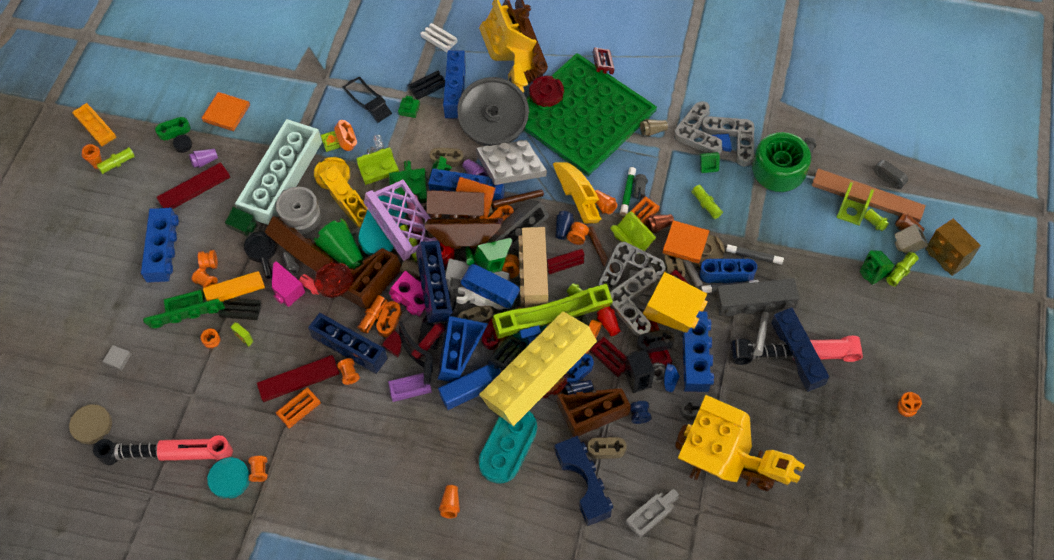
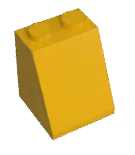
[643,272,708,333]

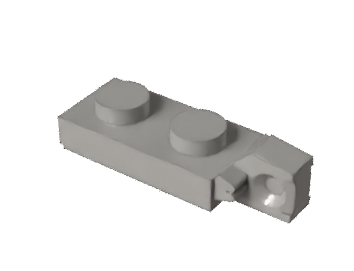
[625,488,679,539]

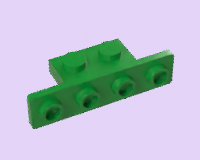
[143,290,225,328]

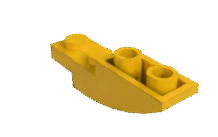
[553,162,602,224]
[319,165,367,228]

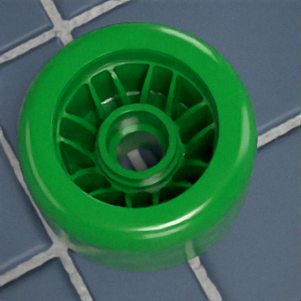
[752,132,811,192]

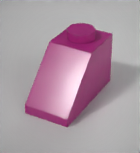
[272,261,305,307]

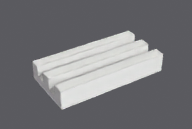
[421,23,458,52]

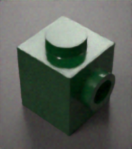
[225,207,257,237]

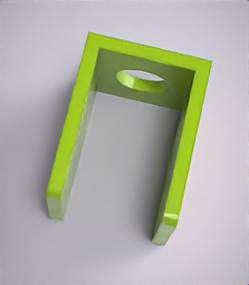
[836,182,874,226]

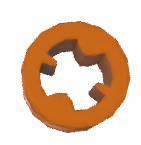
[201,328,220,348]

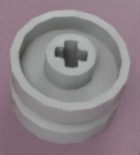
[276,186,321,234]

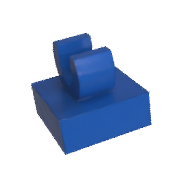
[518,325,541,345]

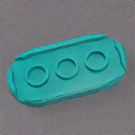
[358,191,407,256]
[479,411,537,484]

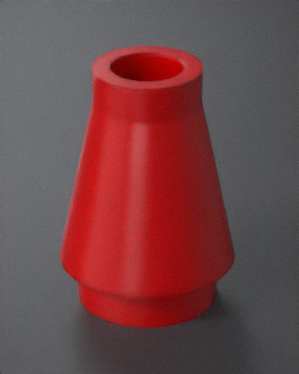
[596,306,621,337]

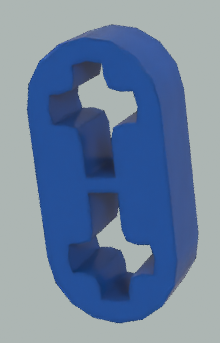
[561,354,594,384]

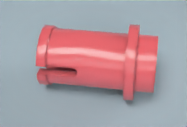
[299,274,324,295]

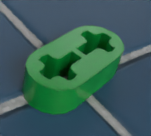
[155,117,191,141]

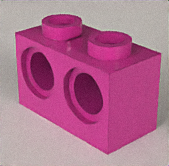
[389,271,425,317]

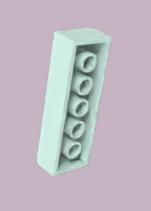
[235,119,322,225]

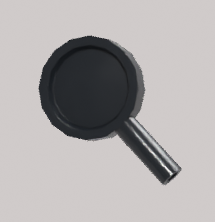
[244,231,277,279]

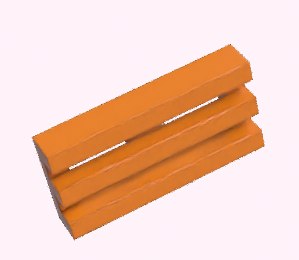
[630,196,660,225]
[275,387,321,429]

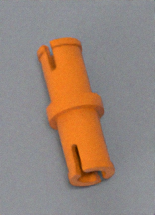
[357,295,388,334]

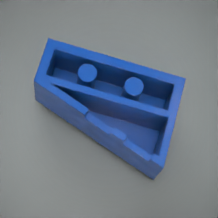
[437,316,488,382]

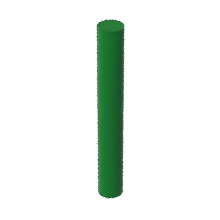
[465,246,474,266]

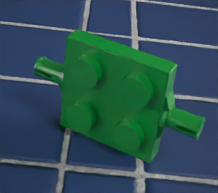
[389,160,427,216]

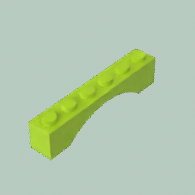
[492,284,613,339]

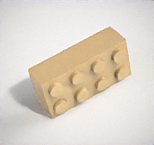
[518,227,548,308]

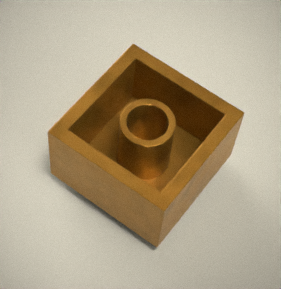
[925,218,981,276]

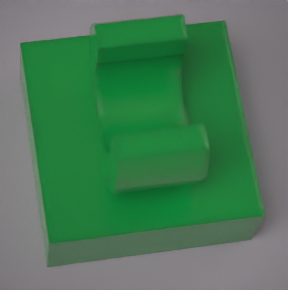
[398,95,420,118]
[700,152,720,173]
[429,156,452,178]

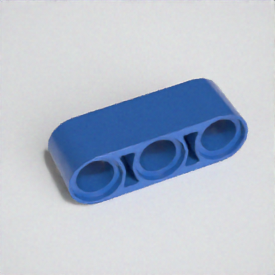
[699,259,757,283]
[460,264,520,308]

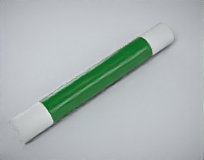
[620,167,636,216]

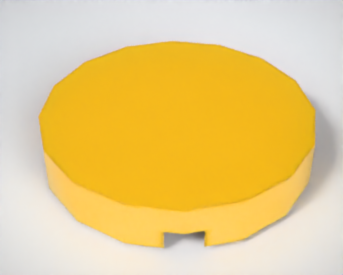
[314,157,350,190]

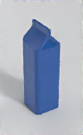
[438,365,501,410]

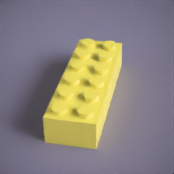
[479,312,597,426]

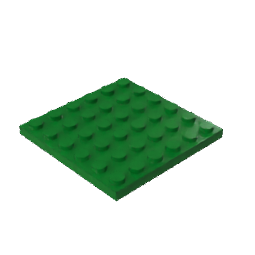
[524,53,657,177]

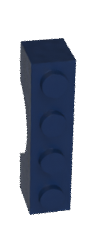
[771,307,829,392]
[554,436,613,527]

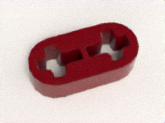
[482,317,501,350]

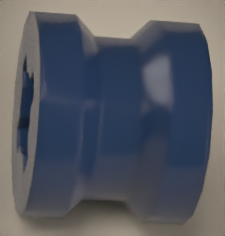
[630,401,652,424]

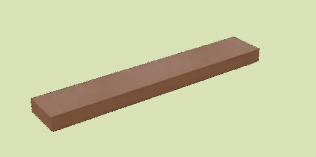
[812,169,926,223]

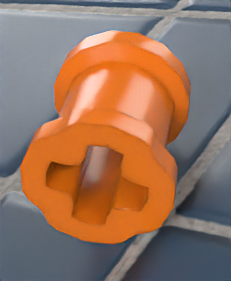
[191,268,218,288]
[337,358,360,385]
[248,456,267,482]

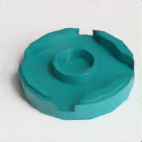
[207,457,250,499]

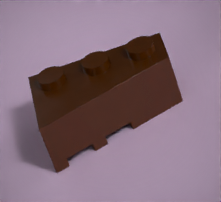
[426,190,485,219]
[332,248,401,309]
[557,388,631,437]

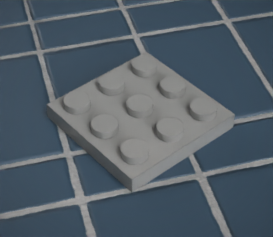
[476,140,547,185]

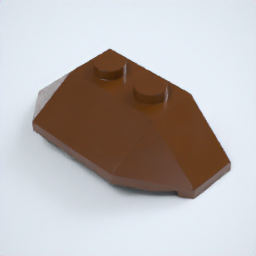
[424,218,504,249]

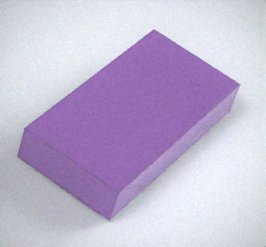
[388,373,432,402]

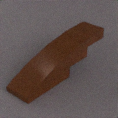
[264,216,333,276]

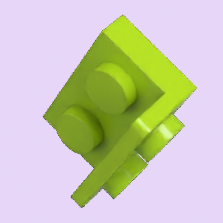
[356,147,399,185]
[610,212,656,254]

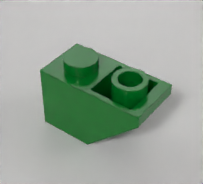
[474,238,512,273]
[860,250,894,285]

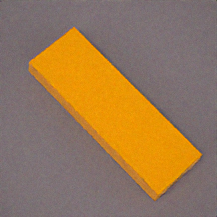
[72,103,116,147]
[203,271,265,301]

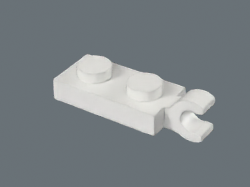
[456,287,509,309]

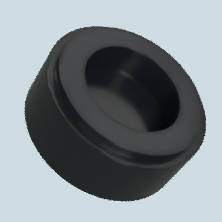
[173,135,192,153]

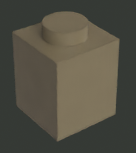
[894,224,929,255]

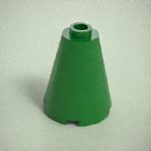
[314,218,364,271]

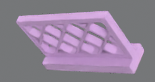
[364,180,439,261]

